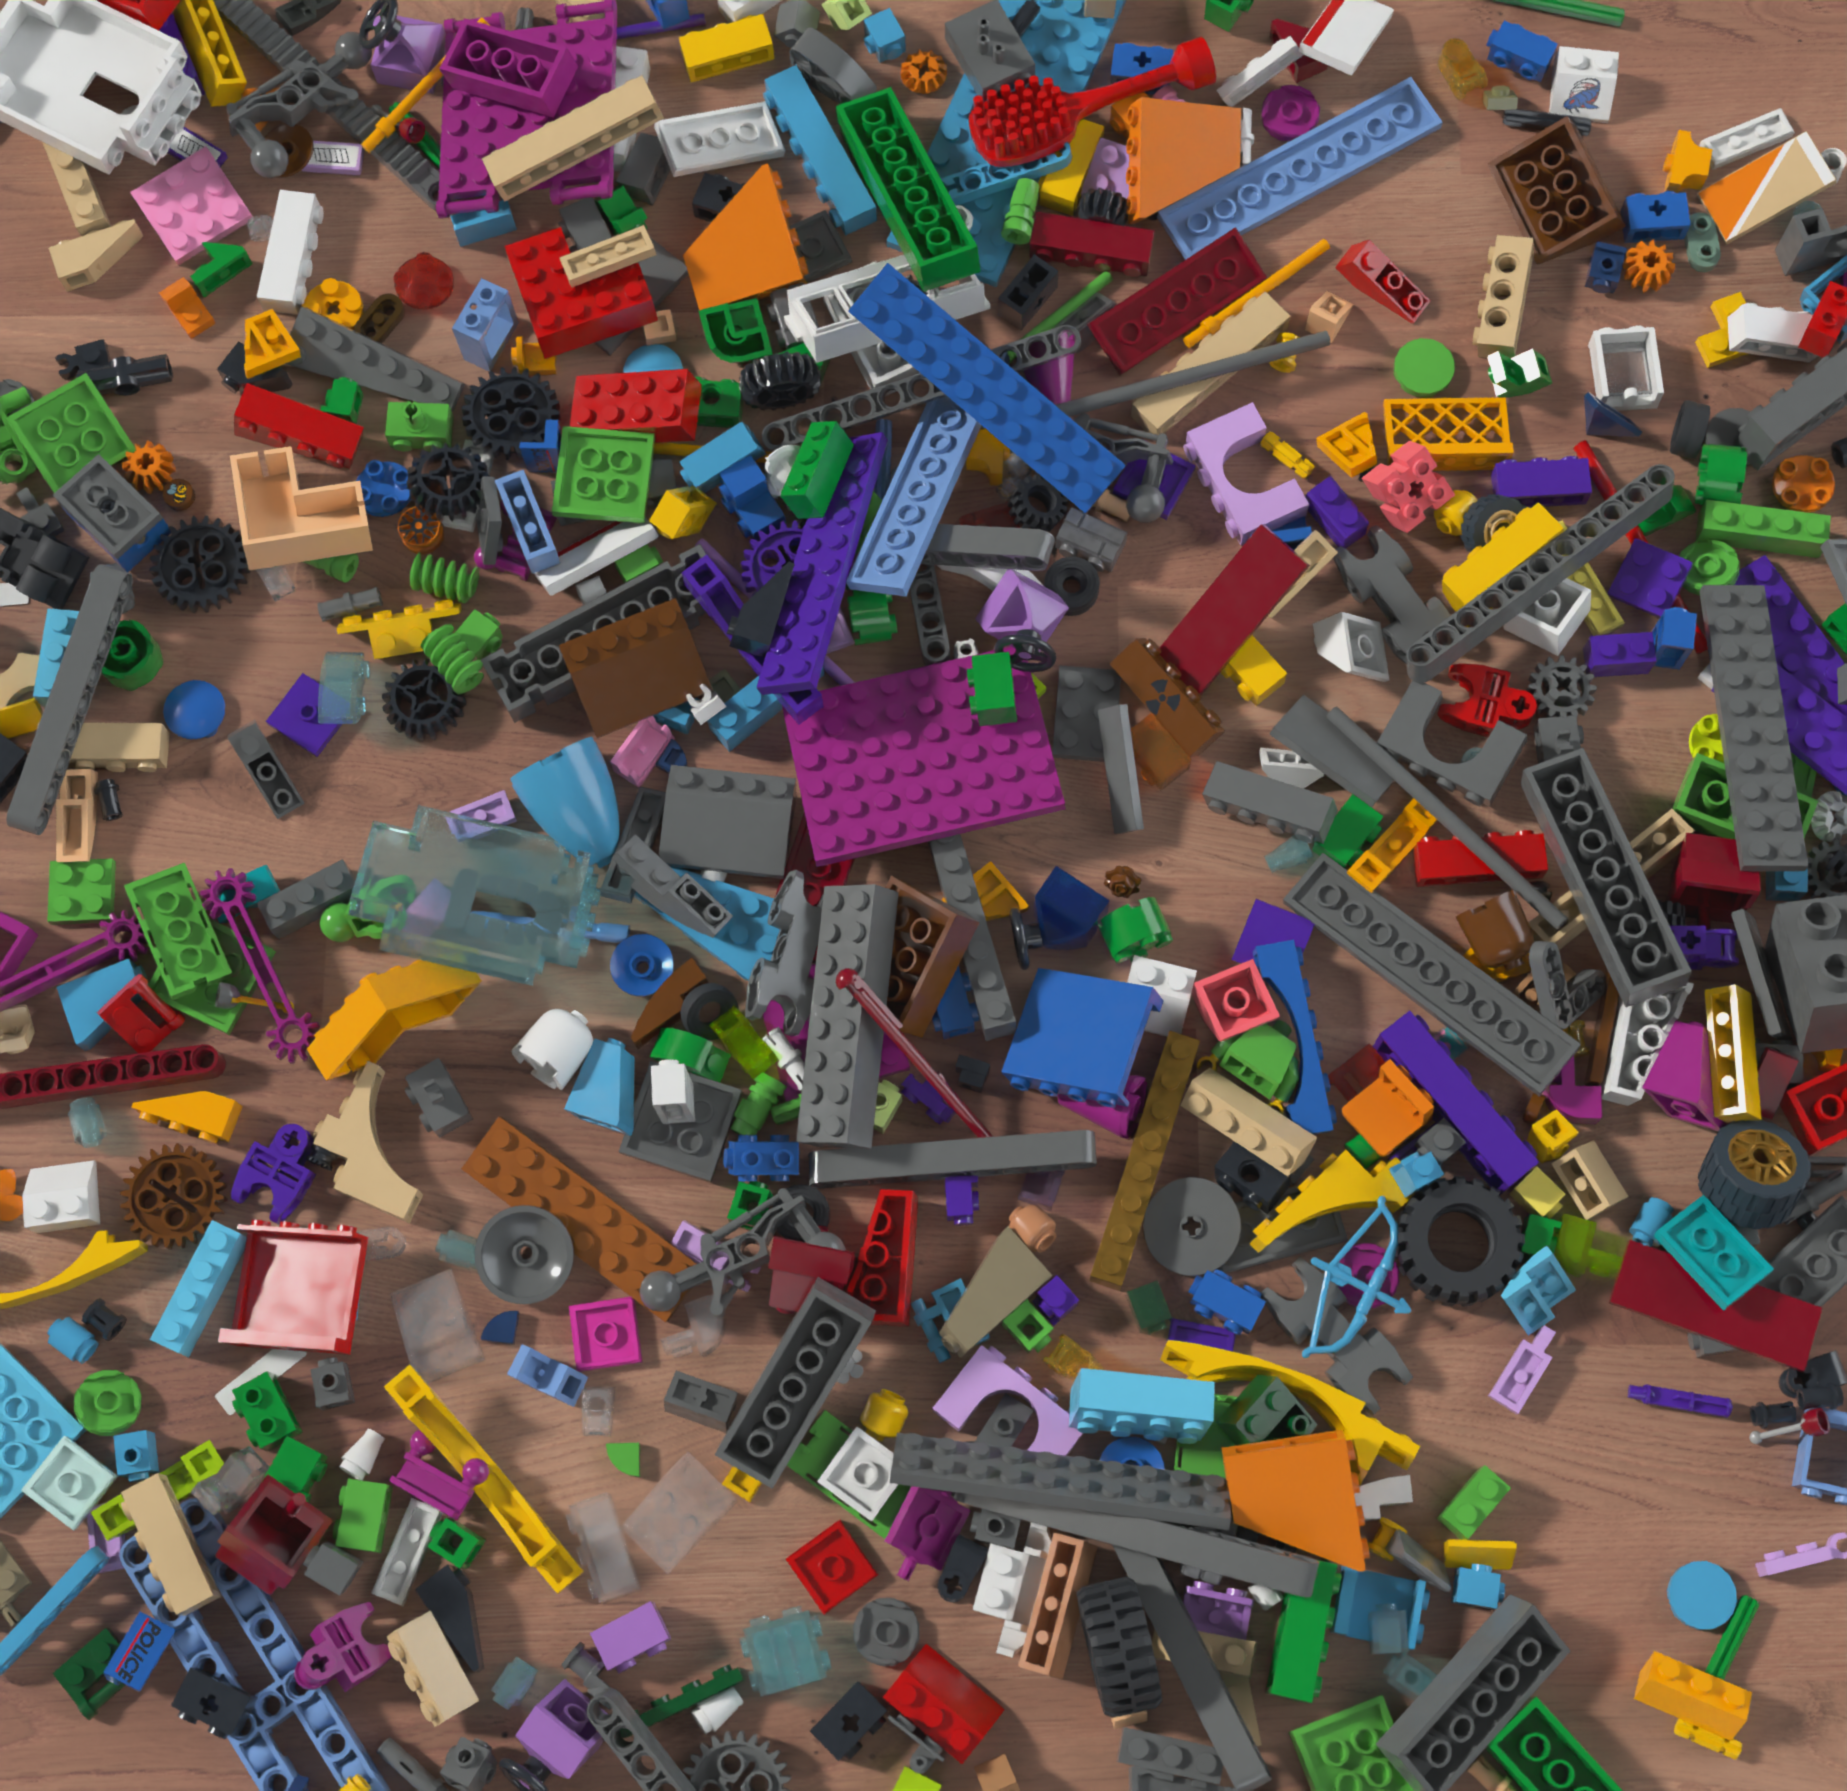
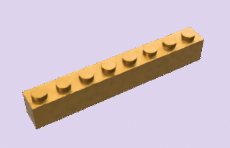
[1089,1030,1200,1291]

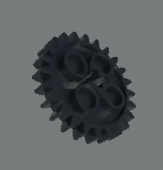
[461,366,561,461]
[149,516,251,614]

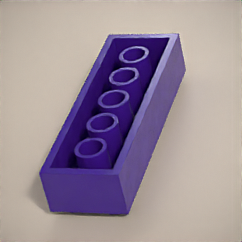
[1372,1010,1539,1196]

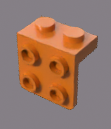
[1342,1059,1434,1157]

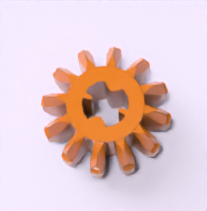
[1622,239,1675,293]
[122,440,176,495]

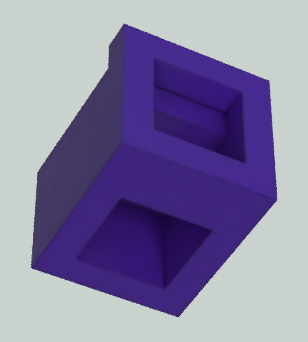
[945,1175,979,1226]
[1032,1276,1079,1327]

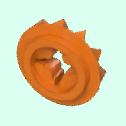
[901,49,947,94]

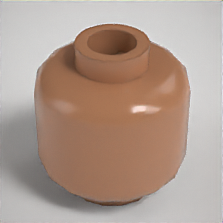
[1009,1204,1057,1253]

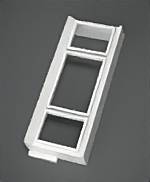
[784,255,990,363]

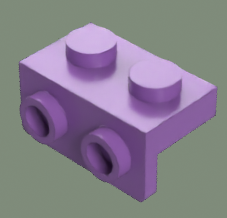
[1183,1581,1254,1640]

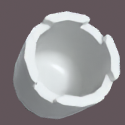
[511,1009,593,1090]

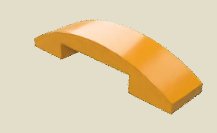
[1347,798,1447,893]

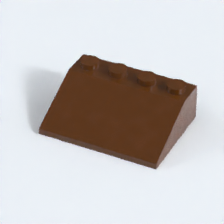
[1488,116,1626,265]
[559,598,713,738]
[885,876,980,1038]

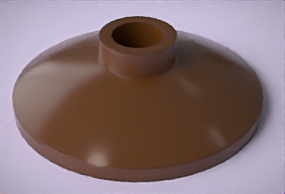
[264,124,314,178]

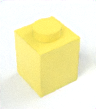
[1509,1167,1566,1219]

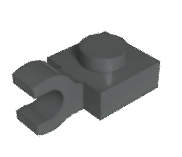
[16,488,65,537]

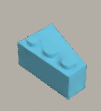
[33,609,79,708]

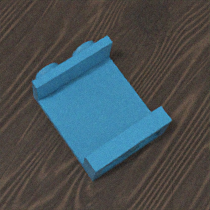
[1330,1565,1430,1650]

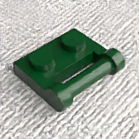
[52,1628,126,1721]

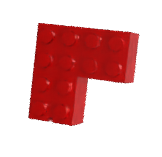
[504,227,658,360]

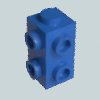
[1486,20,1558,83]
[932,966,979,1039]
[723,1135,799,1181]
[1188,1269,1266,1336]

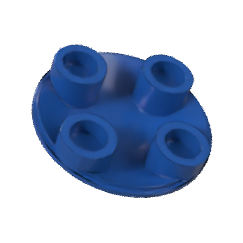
[356,460,411,517]
[163,680,225,739]

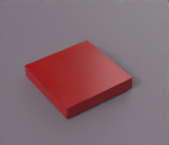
[786,1520,879,1615]

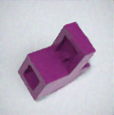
[1543,1056,1602,1125]

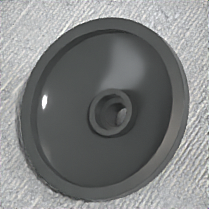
[475,1205,574,1304]

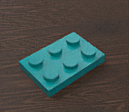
[1654,1195,1774,1311]

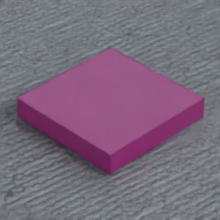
[569,1297,643,1372]

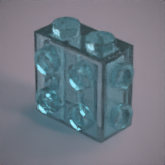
[739,1606,832,1697]

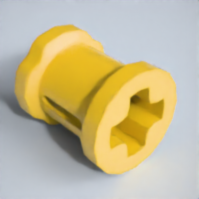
[1269,332,1300,373]
[1368,1517,1408,1562]

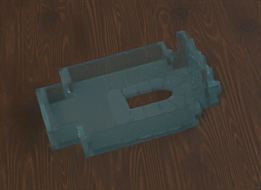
[348,805,601,986]

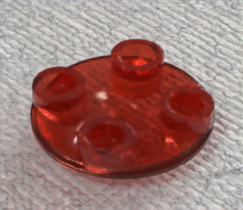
[393,252,454,310]

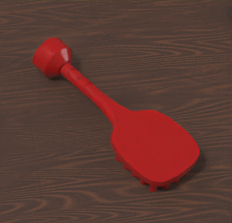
[969,37,1217,167]

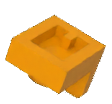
[511,336,557,376]

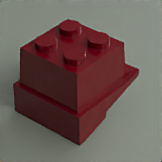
[1666,833,1761,930]
[768,1226,858,1314]
[215,1474,333,1595]

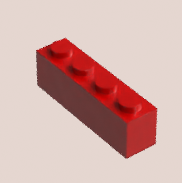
[1412,830,1548,887]

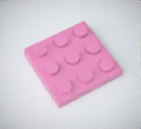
[130,146,254,266]

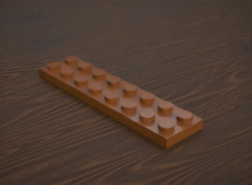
[461,1116,698,1323]

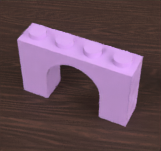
[1184,402,1309,546]
[932,1345,1084,1456]

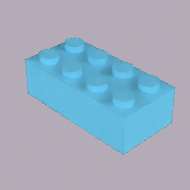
[1069,1368,1215,1444]

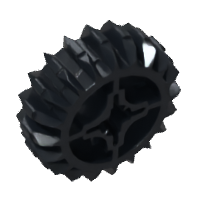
[739,351,821,411]
[406,442,490,522]
[382,658,467,742]

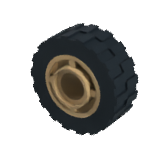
[1461,494,1526,552]

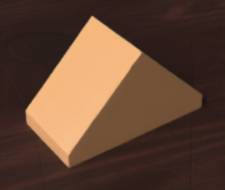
[1305,291,1354,343]

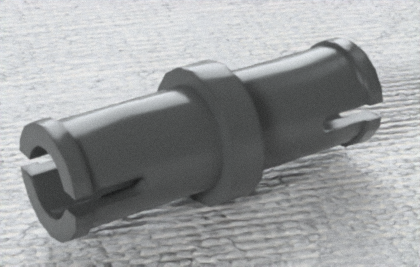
[317,587,383,622]

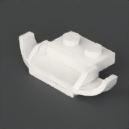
[973,1522,1052,1658]

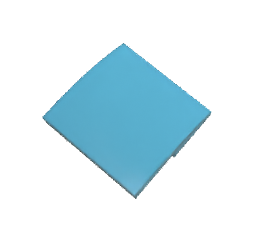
[1501,1245,1576,1336]

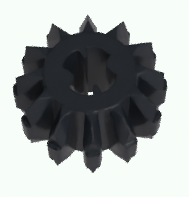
[1078,187,1128,226]

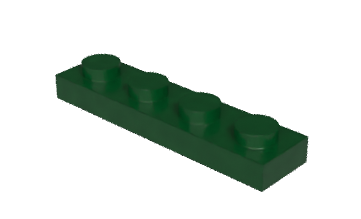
[620,1664,746,1739]

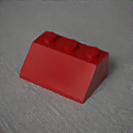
[883,1643,1005,1764]

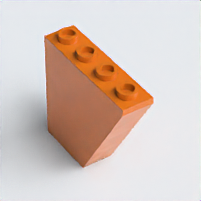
[1126,97,1241,224]
[683,163,809,310]
[1221,1430,1370,1572]

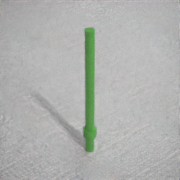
[1007,271,1113,363]

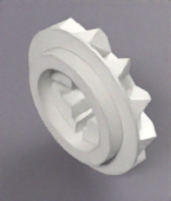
[1811,791,1847,842]

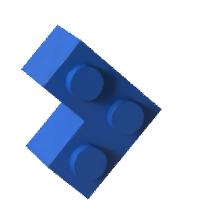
[718,455,786,542]

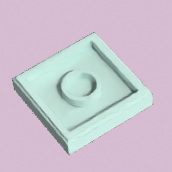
[21,1436,118,1531]

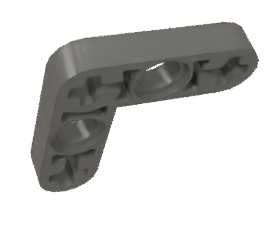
[1529,941,1606,1029]

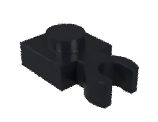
[55,339,111,379]

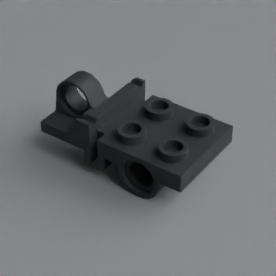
[0,508,90,609]

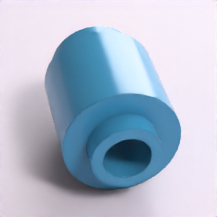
[1629,1197,1674,1247]
[47,1317,99,1364]

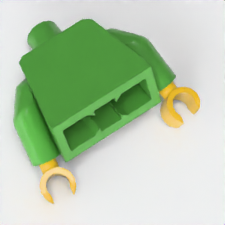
[1197,1020,1299,1115]

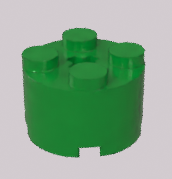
[1694,444,1747,506]
[845,584,897,646]
[101,619,163,691]
[1098,897,1173,964]

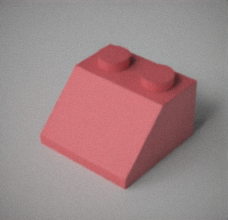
[1191,959,1280,1042]

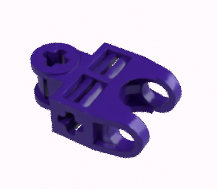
[1670,926,1739,970]
[231,1124,317,1224]

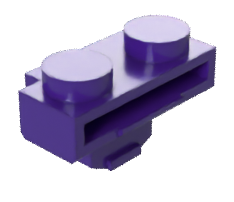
[901,1074,956,1125]

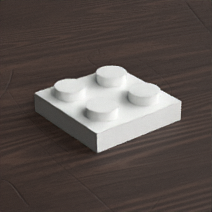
[817,1426,898,1522]

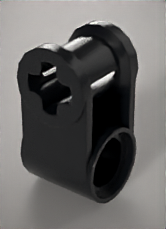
[1778,1351,1847,1398]
[937,1534,989,1603]

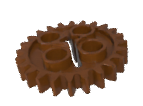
[120,1143,228,1250]

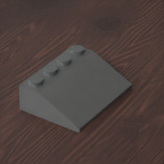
[659,765,797,879]

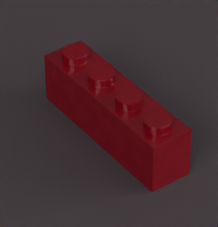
[1030,211,1154,277]

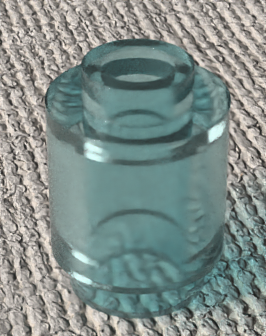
[68,1097,107,1148]
[435,1229,478,1270]
[490,1656,538,1710]

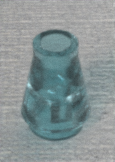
[1264,835,1314,873]

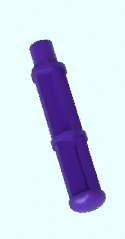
[1627,1384,1733,1418]

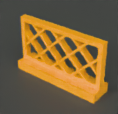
[1383,397,1514,471]

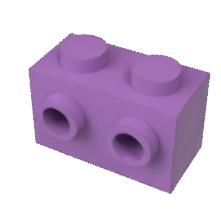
[590,1601,672,1674]

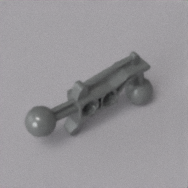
[226,32,372,179]
[1037,413,1173,523]
[640,1188,845,1319]

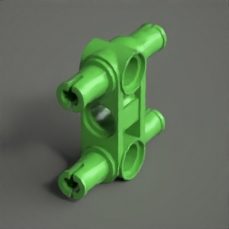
[0,386,37,485]

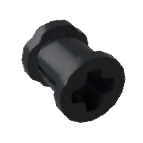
[82,1298,127,1341]

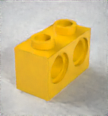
[649,486,717,539]

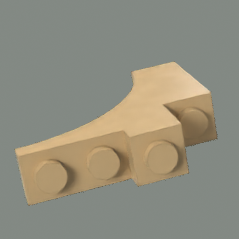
[313,1061,424,1224]

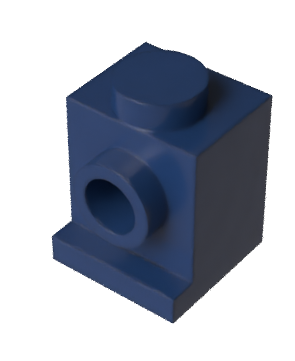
[1584,241,1627,294]

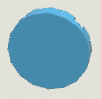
[1667,1561,1737,1630]

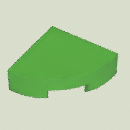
[606,1442,640,1477]

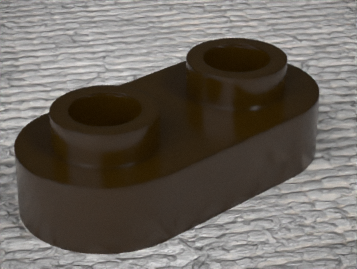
[354,293,405,344]

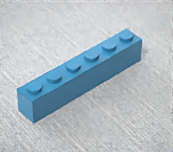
[763,65,877,236]

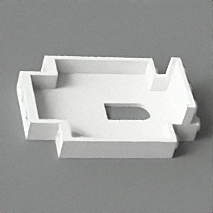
[0,0,202,175]

